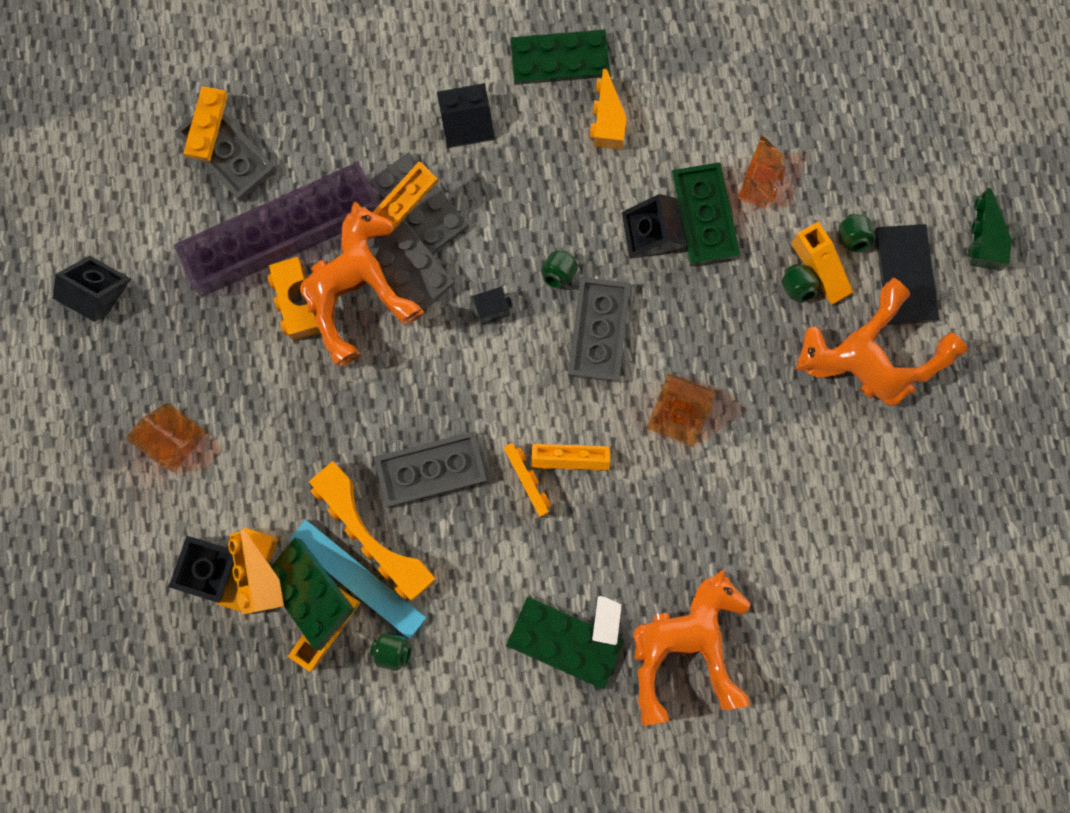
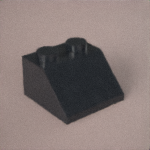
[437,83,495,148]
[621,194,687,259]
[52,256,131,322]
[168,536,234,603]

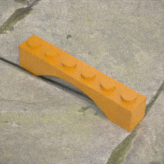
[309,461,437,601]

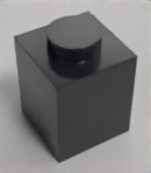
[473,287,513,325]

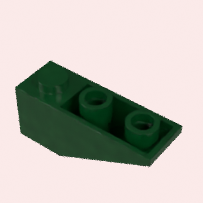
[968,188,1012,271]

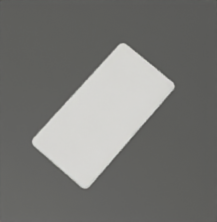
[593,596,622,645]

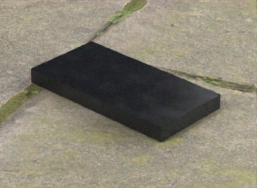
[875,224,940,325]

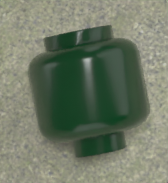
[839,214,875,252]
[541,251,578,288]
[782,264,820,303]
[370,633,412,671]

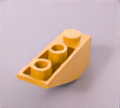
[589,69,627,150]
[791,221,853,305]
[228,530,284,615]

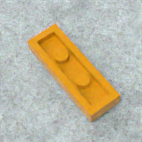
[183,86,228,162]
[373,161,439,236]
[503,443,551,518]
[531,444,610,471]

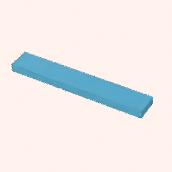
[289,519,427,639]

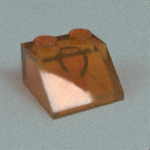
[737,136,786,209]
[646,373,716,447]
[125,403,207,473]

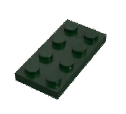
[510,29,610,85]
[671,162,740,266]
[271,537,355,651]
[506,597,624,690]

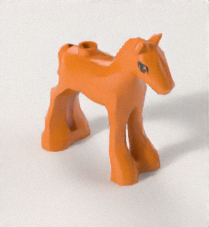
[300,202,425,367]
[795,278,969,406]
[633,570,751,726]

